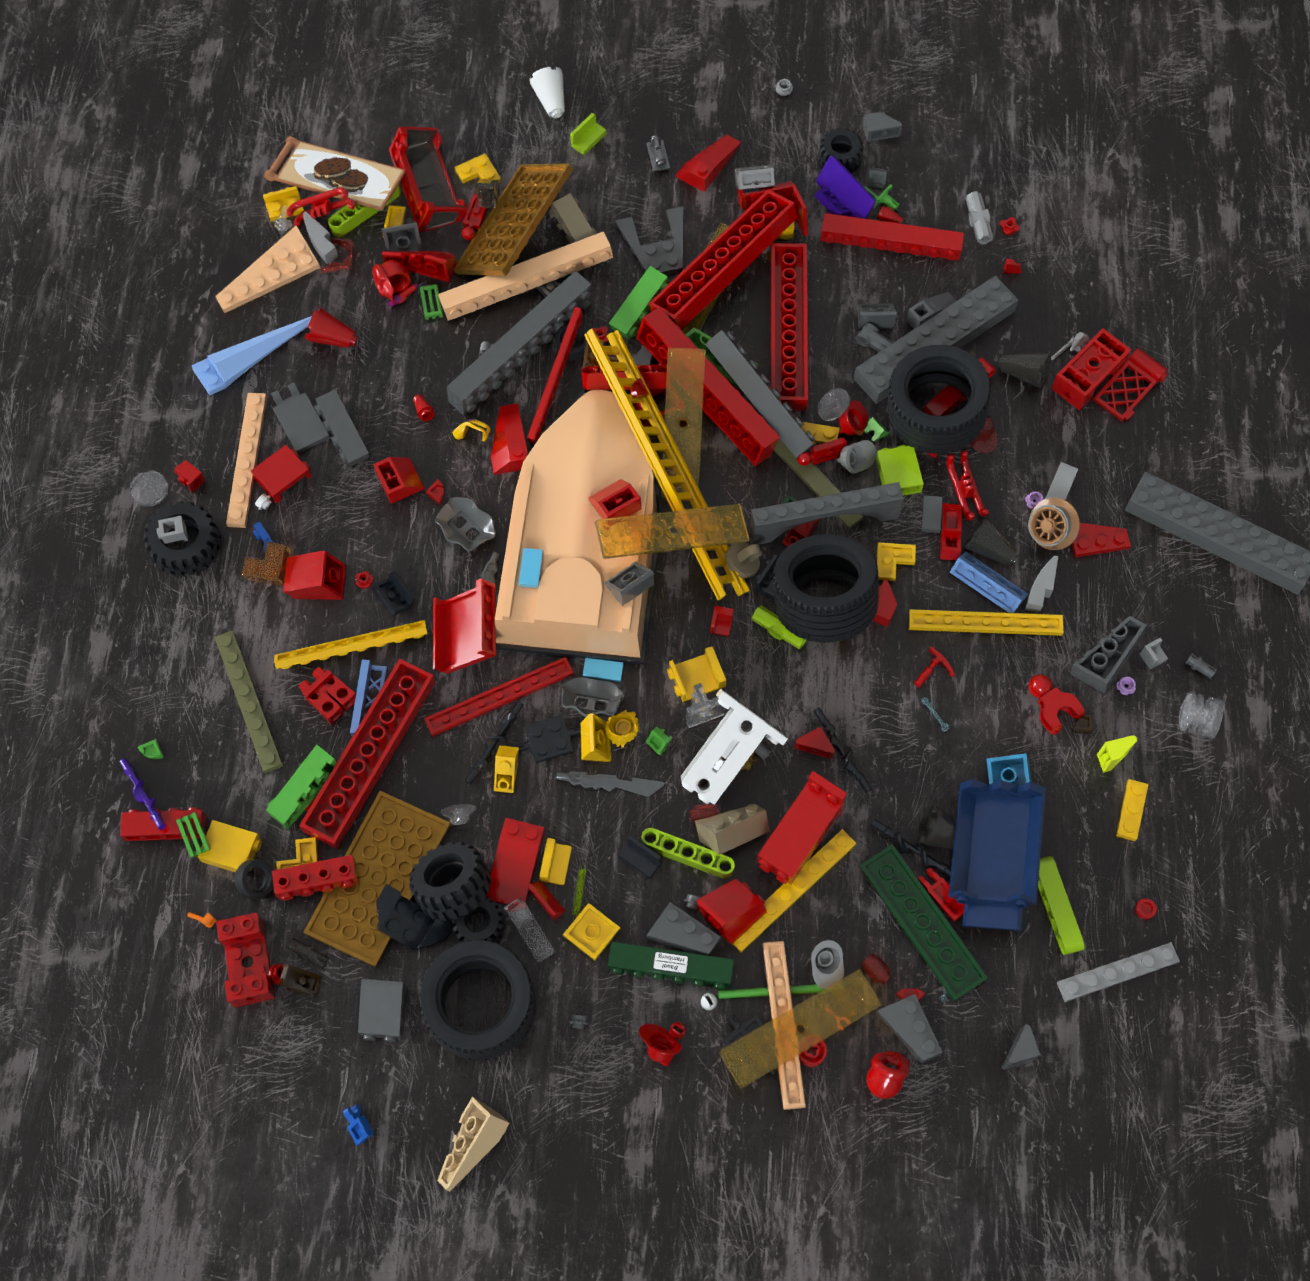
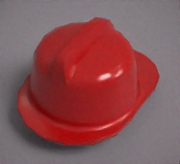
[839,400,868,436]
[639,1024,682,1066]

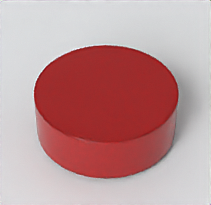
[1135,898,1157,920]

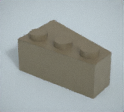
[549,193,597,244]
[695,804,770,855]

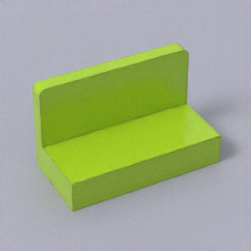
[570,113,607,155]

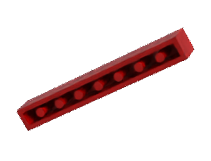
[820,213,964,260]

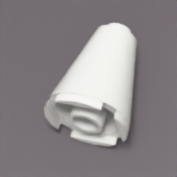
[530,67,565,118]

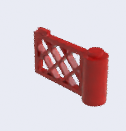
[1093,348,1169,421]

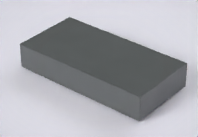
[921,495,943,533]

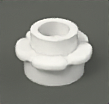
[255,493,272,510]

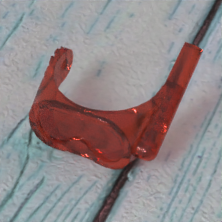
[321,238,353,273]

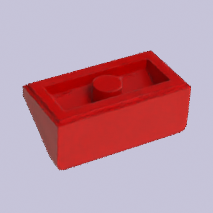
[528,881,565,920]

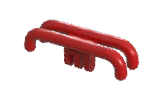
[286,187,355,227]
[946,450,989,521]

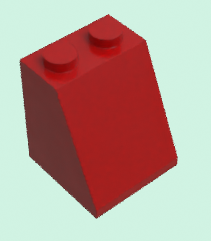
[283,550,346,600]
[696,879,767,945]

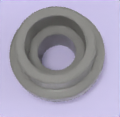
[776,79,793,96]

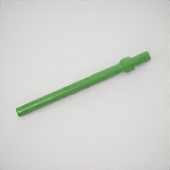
[718,983,842,999]

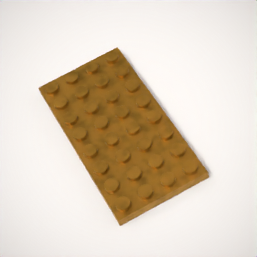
[453,164,573,276]
[303,791,451,968]

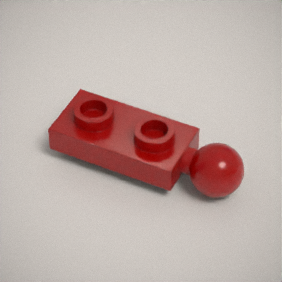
[461,194,490,240]
[797,437,847,466]

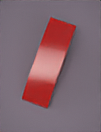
[940,503,962,561]

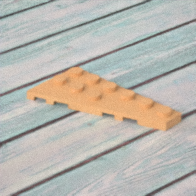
[216,226,320,313]

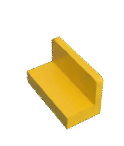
[539,838,572,885]

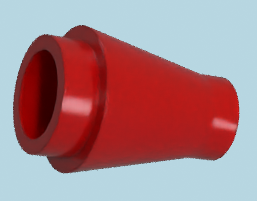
[877,206,904,224]
[413,394,435,421]

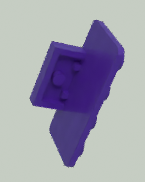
[815,156,876,219]

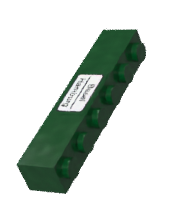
[608,942,734,990]

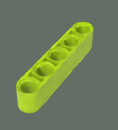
[328,184,401,237]
[641,828,735,879]
[1038,856,1085,955]

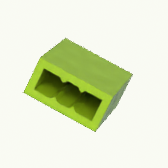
[875,445,924,495]

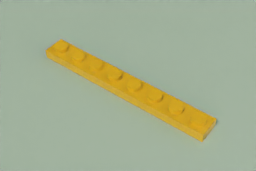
[909,609,1064,636]
[274,620,427,669]
[733,829,856,953]

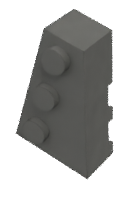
[647,902,721,956]
[876,994,942,1064]

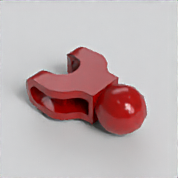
[1028,674,1085,735]

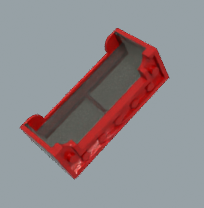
[389,126,467,232]

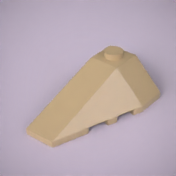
[438,1097,509,1192]

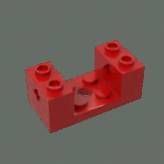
[1051,328,1131,411]
[216,912,275,1008]

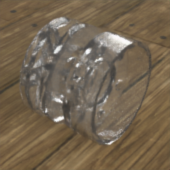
[1178,692,1224,739]

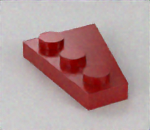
[1071,523,1131,557]

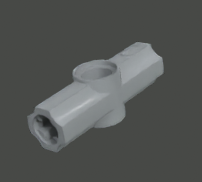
[966,191,993,245]

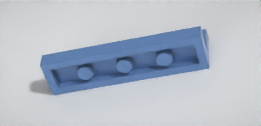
[950,552,1028,613]
[350,660,387,737]

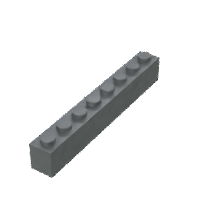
[705,330,817,458]

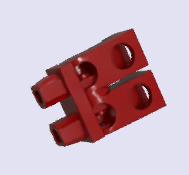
[299,667,356,726]

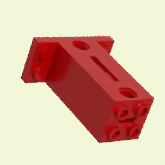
[758,771,847,885]

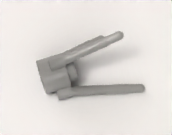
[1051,332,1090,360]

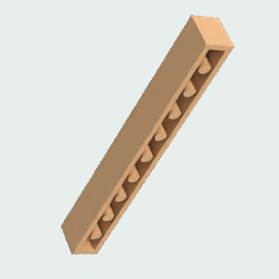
[438,232,613,321]

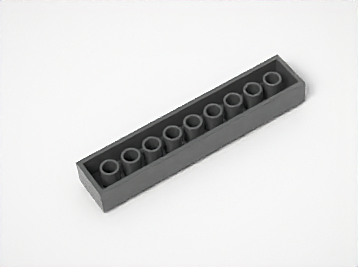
[447,271,591,416]
[854,275,1019,404]
[1125,472,1310,595]

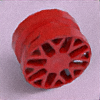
[798,1035,827,1067]

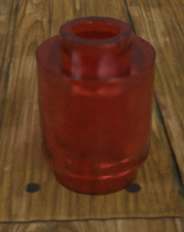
[690,803,719,824]
[861,954,892,985]

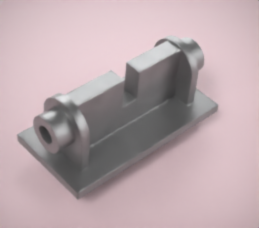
[646,135,670,172]

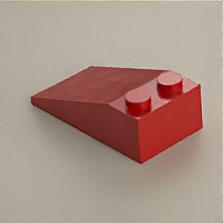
[486,818,546,909]

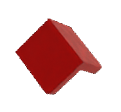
[710,606,734,637]

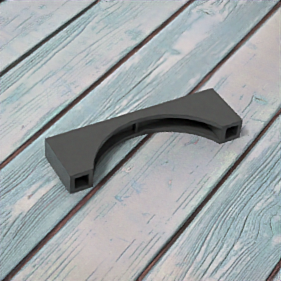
[749,482,904,545]

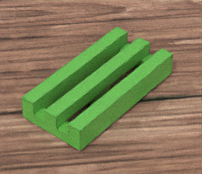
[420,284,443,320]
[176,812,211,858]

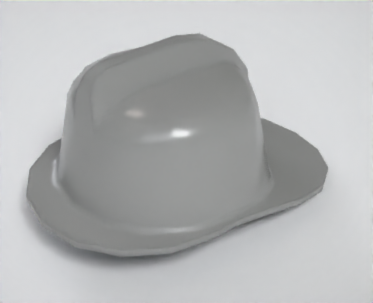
[837,440,876,474]
[811,940,844,990]

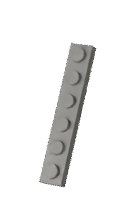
[1057,942,1180,1002]

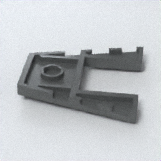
[615,206,683,275]

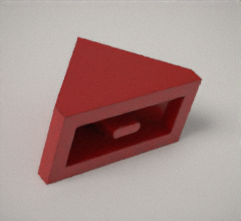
[794,727,835,759]

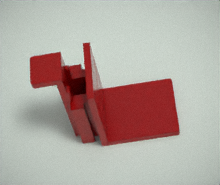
[738,181,808,237]

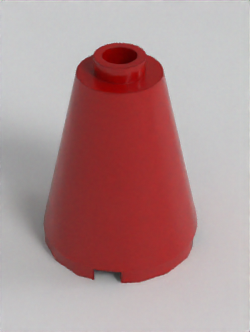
[305,307,358,348]

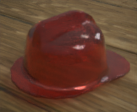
[970,415,998,453]

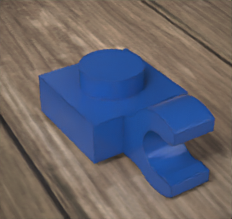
[252,521,278,556]
[343,1104,374,1146]

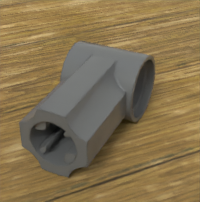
[855,323,894,352]

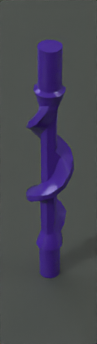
[120,758,166,830]

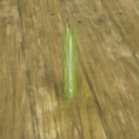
[572,863,586,920]

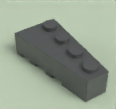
[314,389,369,467]
[1071,616,1147,694]

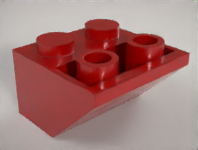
[373,457,425,504]
[588,479,642,527]

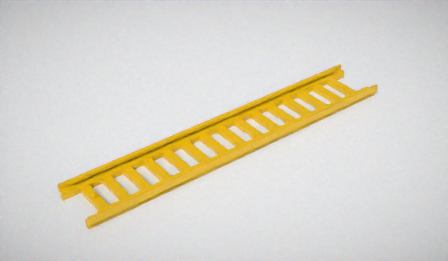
[585,329,750,600]

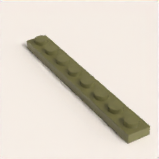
[214,630,283,773]

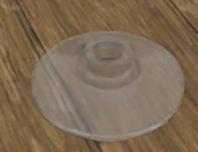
[817,388,850,421]

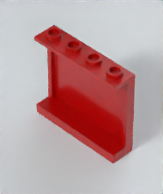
[433,578,496,674]

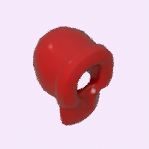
[372,260,410,304]
[866,1051,910,1099]

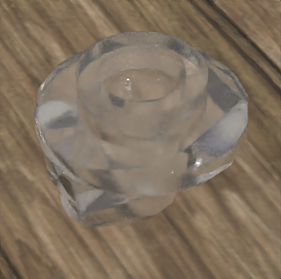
[274,206,292,232]

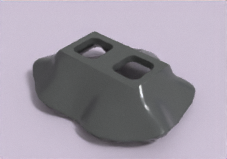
[435,497,496,551]
[561,677,625,717]

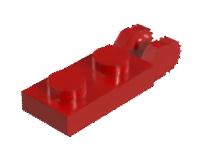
[917,868,965,922]

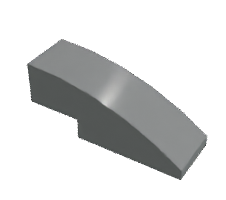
[303,211,338,265]
[1045,462,1078,500]
[1024,556,1058,613]

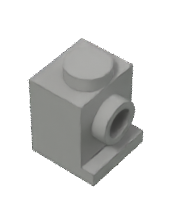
[157,516,188,544]

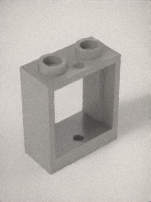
[734,165,775,190]

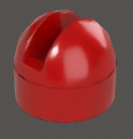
[669,1022,686,1040]

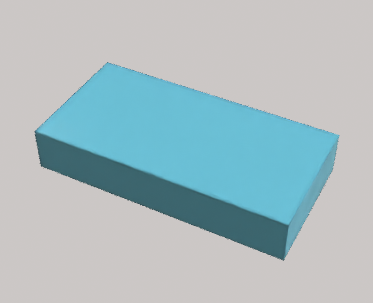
[519,548,543,588]
[583,658,624,683]

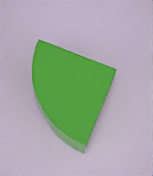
[138,739,164,759]

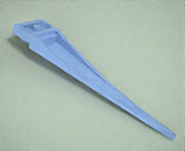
[192,316,312,395]

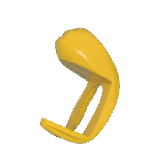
[452,419,491,442]

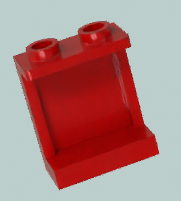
[251,445,311,504]

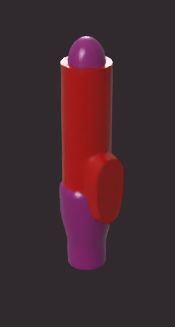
[388,284,418,307]

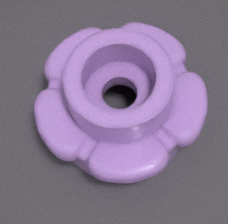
[1025,491,1044,509]
[1117,677,1136,695]

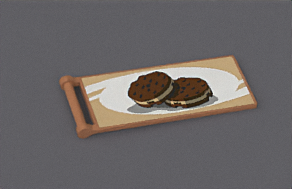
[264,136,405,211]

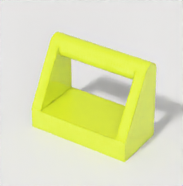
[1097,735,1137,773]

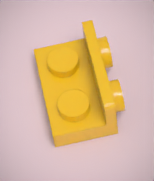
[263,186,304,222]

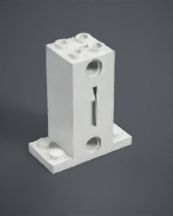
[680,689,787,804]

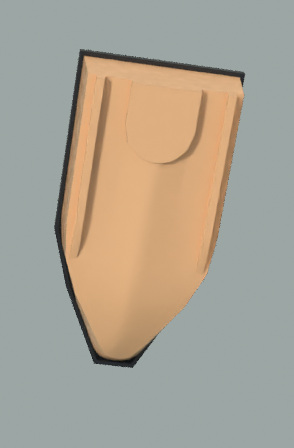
[495,388,663,665]

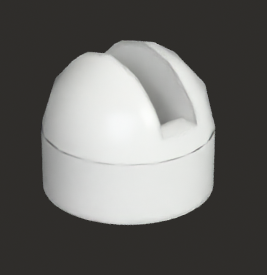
[701,993,717,1010]

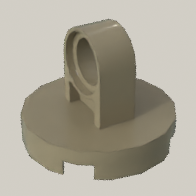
[725,541,762,578]

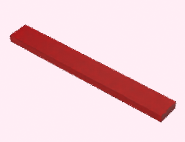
[527,307,583,445]
[424,657,574,737]

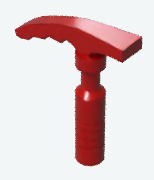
[914,646,955,688]

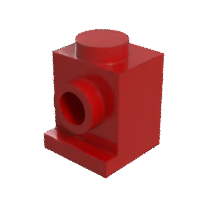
[174,460,206,493]

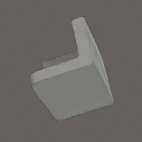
[1140,638,1168,670]

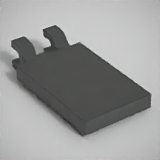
[271,382,330,454]

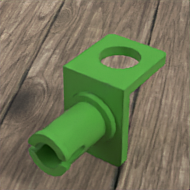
[864,184,900,211]

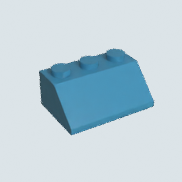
[987,753,1032,786]

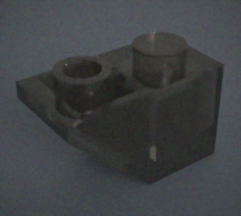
[476,179,499,208]

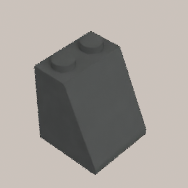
[358,979,408,1042]

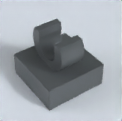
[867,168,887,189]

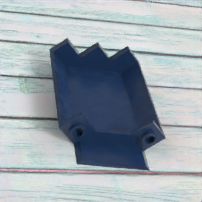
[948,779,1046,931]

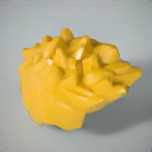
[605,710,640,747]

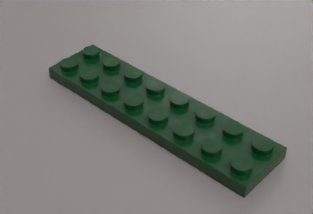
[859,844,988,1002]

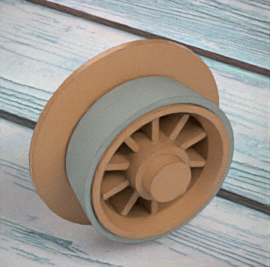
[1028,498,1080,550]

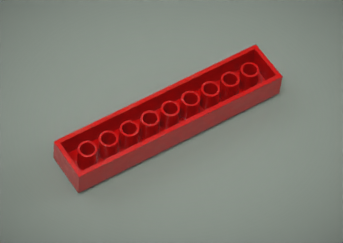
[649,189,798,330]
[770,243,808,411]
[636,307,780,467]
[299,658,435,850]

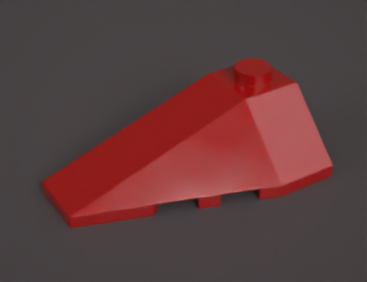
[676,135,741,192]
[382,251,457,283]
[491,403,528,475]

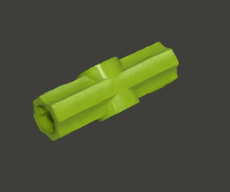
[752,605,806,650]

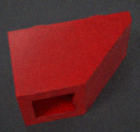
[783,518,821,547]
[873,579,897,627]

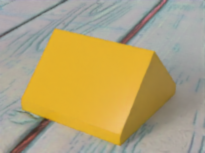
[580,713,611,762]

